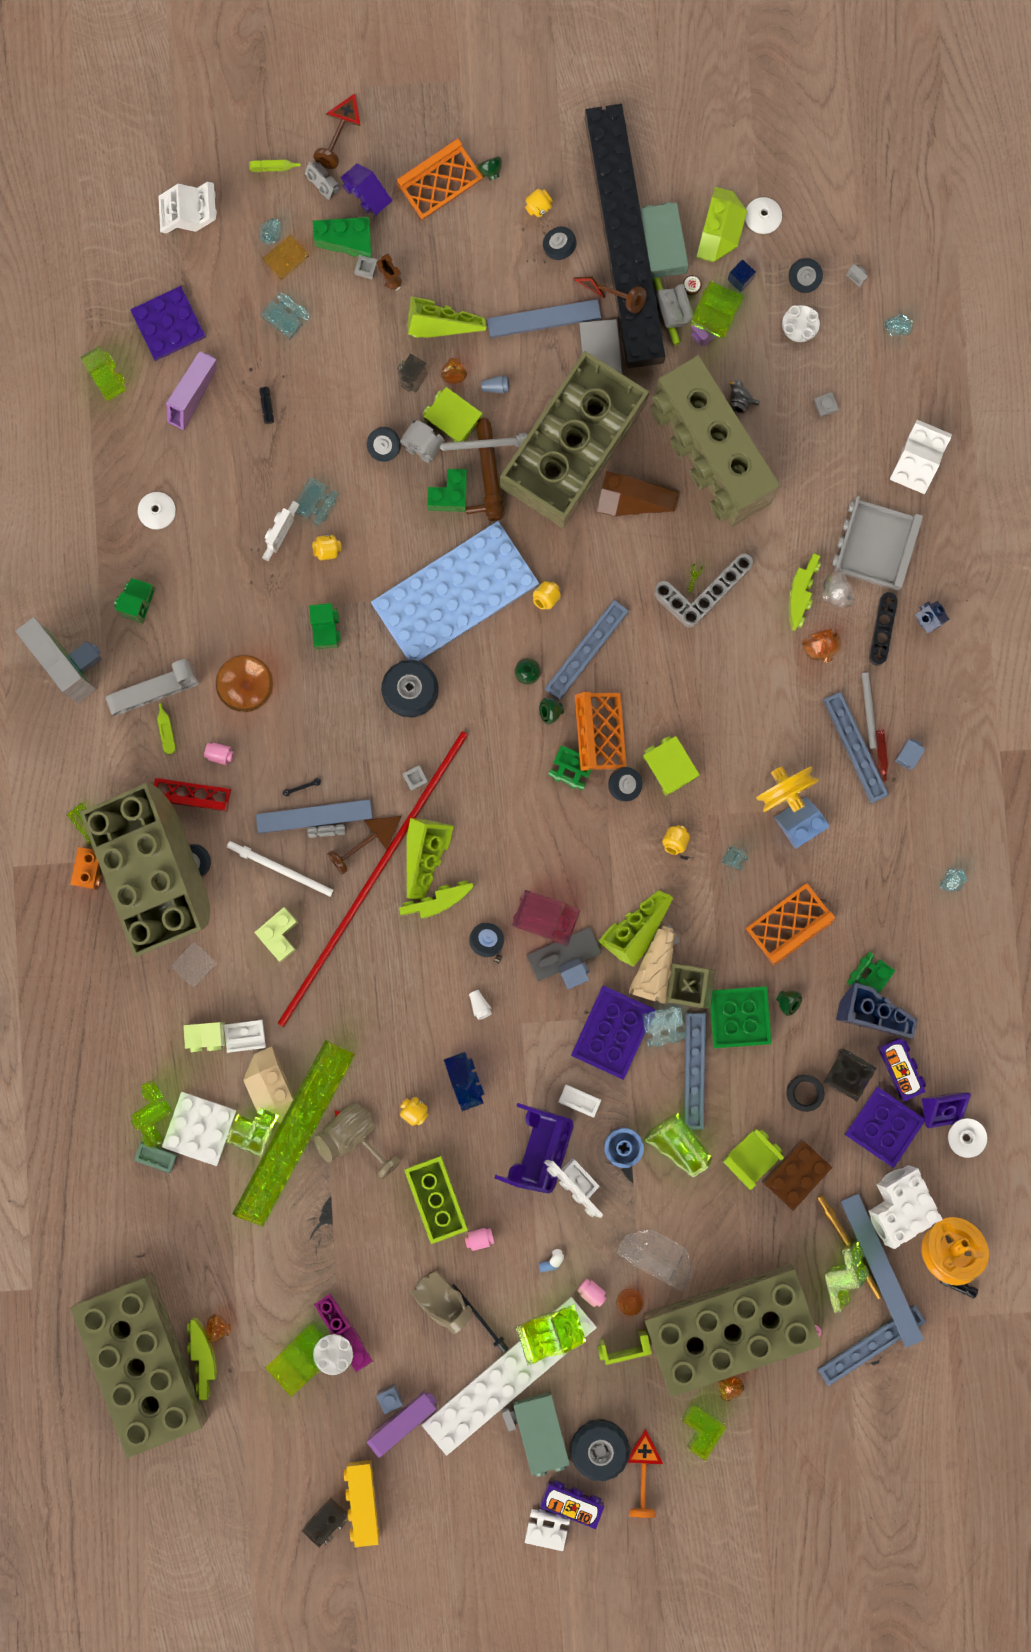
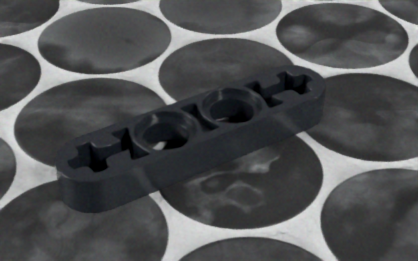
[869,592,897,666]

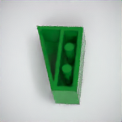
[312,217,372,258]

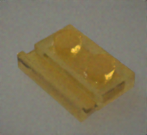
[263,234,309,280]

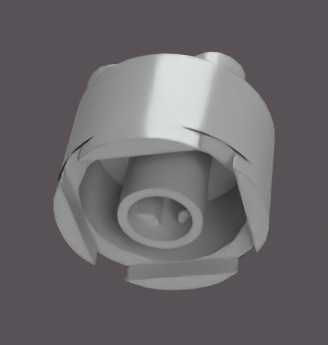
[400,420,445,464]

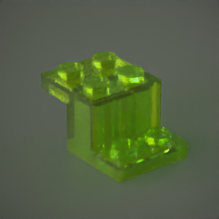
[690,281,744,339]
[131,1080,174,1149]
[824,1241,869,1313]
[516,1304,586,1365]
[265,1323,324,1397]

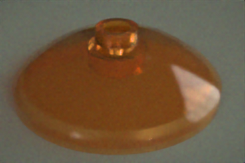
[216,655,273,712]

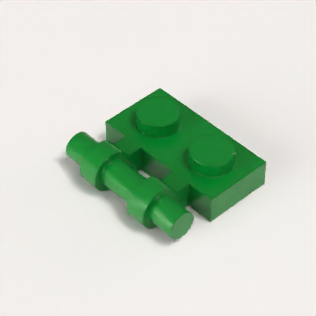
[548,745,592,791]
[846,952,896,993]

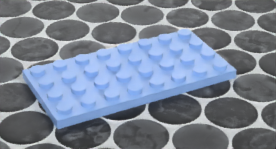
[371,521,539,662]

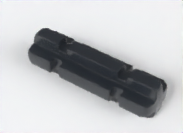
[259,387,274,424]
[940,1280,978,1299]

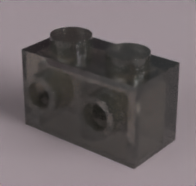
[397,353,428,393]
[302,1497,348,1548]

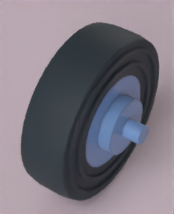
[469,923,504,957]

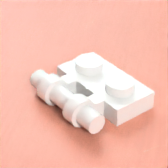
[525,1509,570,1551]

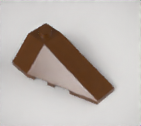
[597,471,679,517]

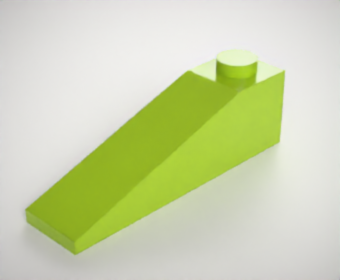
[407,296,486,338]
[407,818,454,899]
[598,890,673,967]

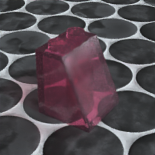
[512,890,580,946]

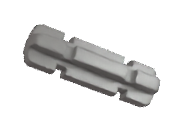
[308,824,346,838]

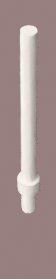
[227,841,334,897]

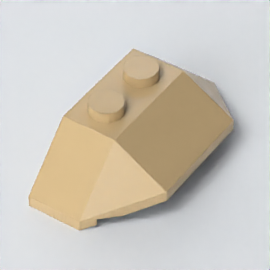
[243,1046,303,1125]

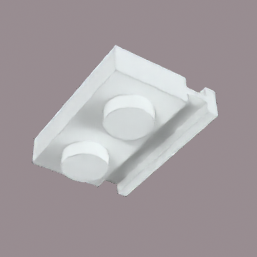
[224,1020,266,1053]

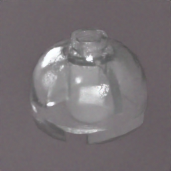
[821,569,856,608]

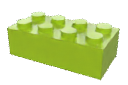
[404,1155,468,1244]

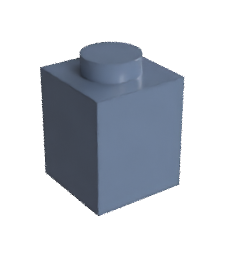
[69,641,102,672]
[894,739,925,771]
[558,958,590,989]
[376,1384,404,1414]

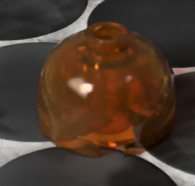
[801,629,841,663]

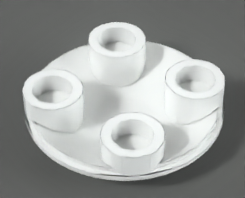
[782,305,820,342]
[313,1334,353,1375]

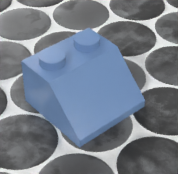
[774,797,830,849]

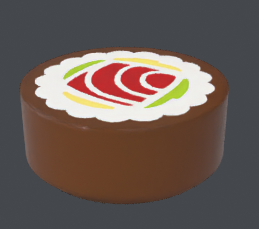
[683,275,702,295]

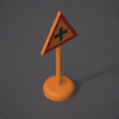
[627,1429,663,1518]

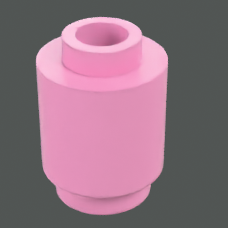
[204,742,234,765]
[465,1228,494,1251]
[577,1278,606,1307]

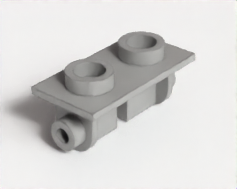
[304,161,340,201]

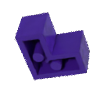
[341,163,392,215]

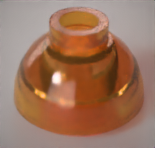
[441,358,467,384]
[616,1289,644,1316]
[206,1314,231,1342]
[718,1376,745,1401]

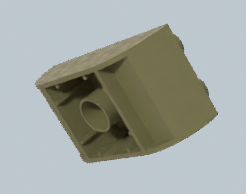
[80,783,210,958]

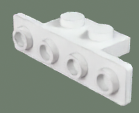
[544,1159,603,1218]

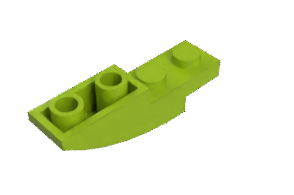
[788,553,821,631]
[399,881,474,919]
[187,1317,217,1400]

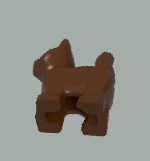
[376,254,402,291]

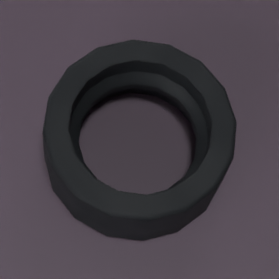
[786,1075,825,1112]

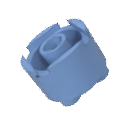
[604,1127,644,1168]

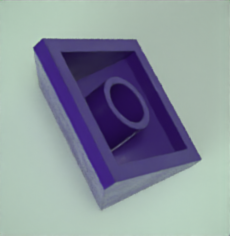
[921,1092,971,1128]

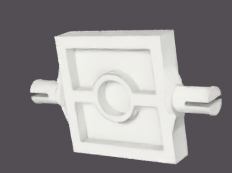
[262,501,299,561]

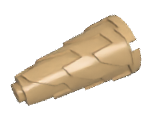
[628,926,675,1004]

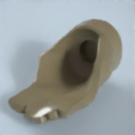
[314,1103,376,1163]
[411,1271,472,1334]

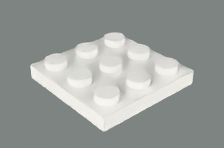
[162,1092,237,1166]

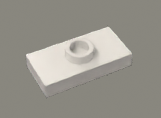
[558,1085,601,1118]

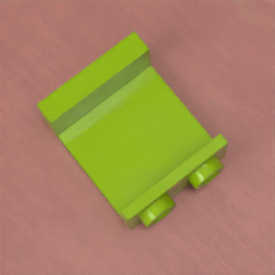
[423,387,483,442]
[642,736,700,797]
[722,1129,784,1190]
[597,1329,652,1365]

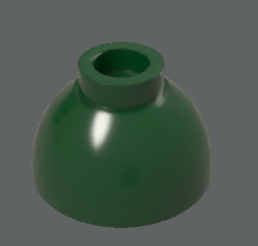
[477,156,502,180]
[514,658,541,685]
[539,698,564,725]
[776,991,802,1016]

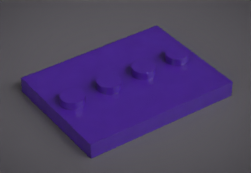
[571,985,656,1080]

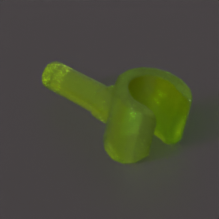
[688,564,703,592]

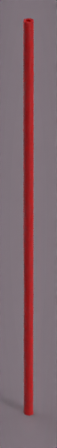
[277,731,468,1027]

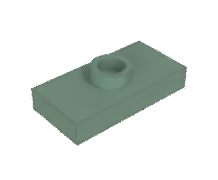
[134,1142,178,1174]

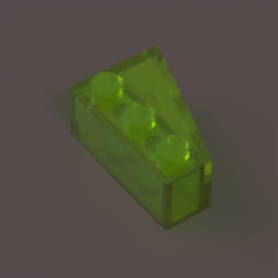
[643,1113,713,1177]

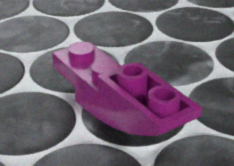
[314,1294,374,1372]

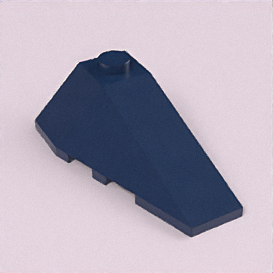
[836,983,917,1039]

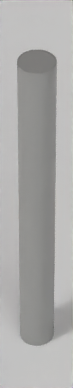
[862,673,878,749]

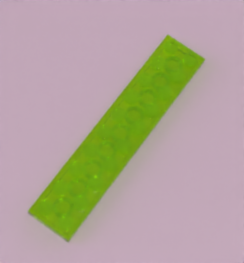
[232,1040,355,1227]

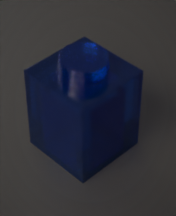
[727,259,756,292]

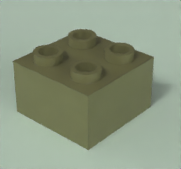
[667,963,716,1008]

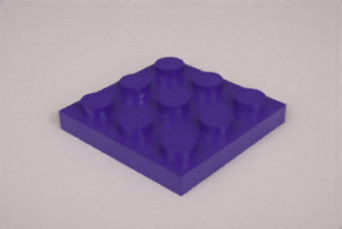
[130,286,206,361]
[844,1086,925,1168]

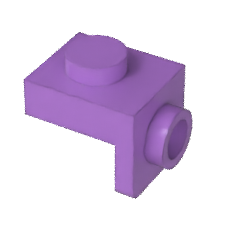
[691,321,717,347]

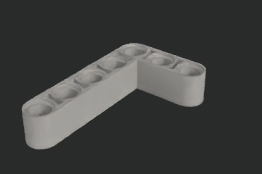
[654,554,753,628]
[105,659,200,716]

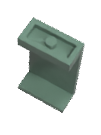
[640,202,688,279]
[513,1392,570,1477]

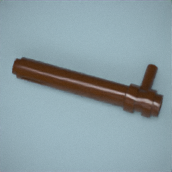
[466,418,505,521]

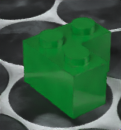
[427,469,467,512]
[114,578,156,624]
[309,603,341,650]

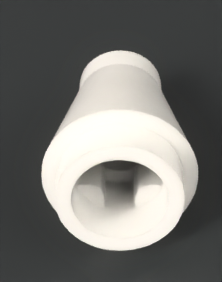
[469,990,492,1020]

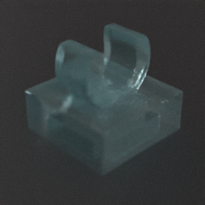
[721,846,748,870]

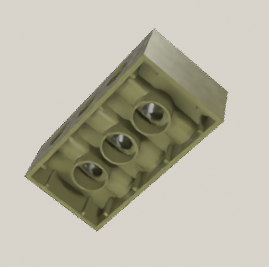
[500,351,649,529]
[650,355,780,527]
[644,1263,822,1397]
[70,1272,208,1458]

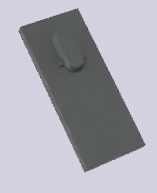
[527,927,602,982]

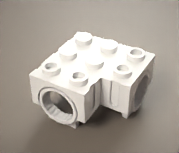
[869,1165,943,1249]

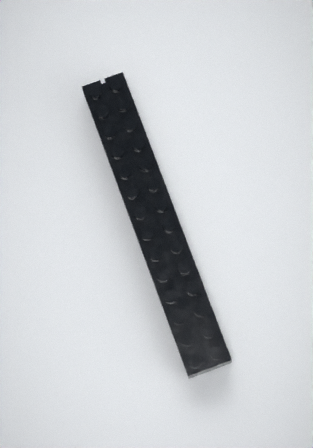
[584,103,666,369]

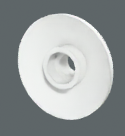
[745,197,782,234]
[138,492,176,530]
[948,1118,987,1158]

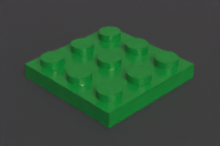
[710,986,772,1048]

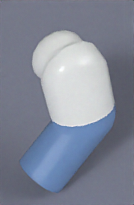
[539,1249,564,1273]

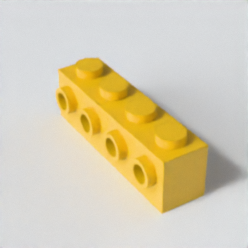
[344,1460,380,1547]

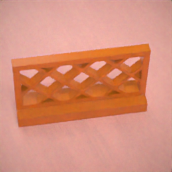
[396,138,483,221]
[575,692,627,771]
[745,883,835,967]

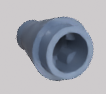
[481,375,510,394]

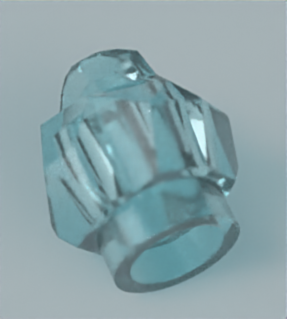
[259,218,281,245]
[884,314,913,337]
[939,867,969,892]

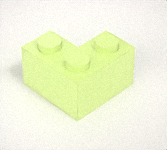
[254,907,299,962]
[184,1022,226,1052]

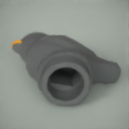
[730,380,760,413]

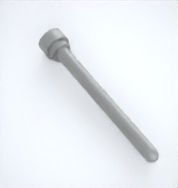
[440,433,528,451]

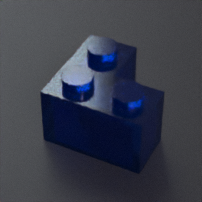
[444,1052,485,1111]

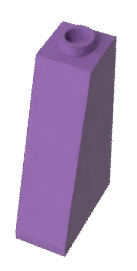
[166,351,216,430]
[367,1390,437,1458]

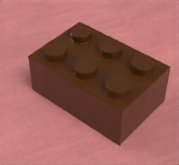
[762,1140,833,1211]

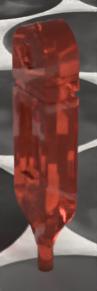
[876,729,888,782]

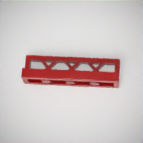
[154,778,231,812]

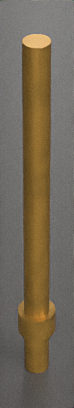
[816,1194,882,1300]

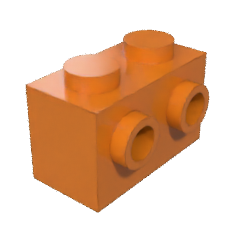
[70,847,102,890]

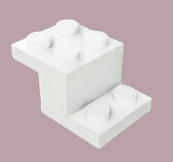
[158,182,217,234]
[890,420,952,494]

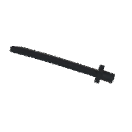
[452,1284,509,1353]

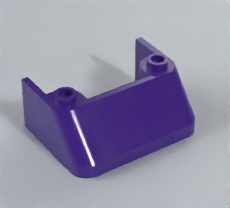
[494,1103,573,1194]

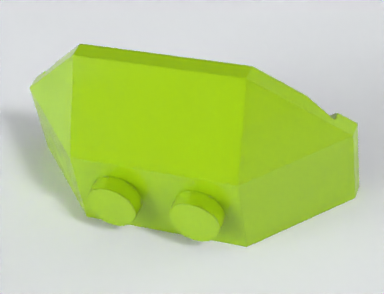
[696,187,747,262]

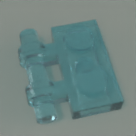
[260,292,310,339]
[295,477,339,526]
[643,1006,686,1047]

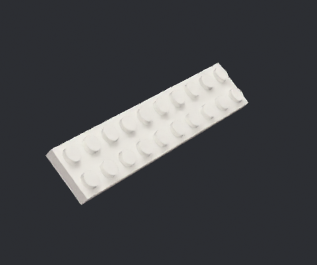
[422,1296,597,1456]

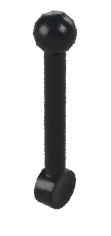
[283,778,321,797]

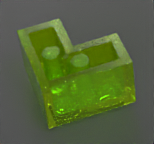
[80,346,126,402]
[226,1108,279,1157]
[681,1401,727,1461]

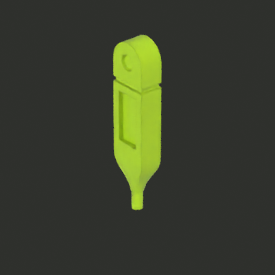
[249,160,301,172]
[157,703,176,755]

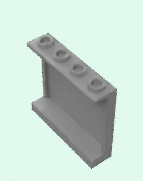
[832,496,923,591]

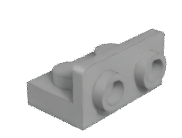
[655,284,694,328]

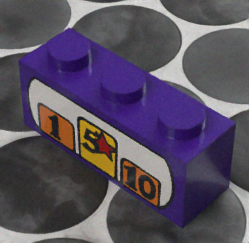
[877,1038,926,1101]
[540,1480,604,1529]

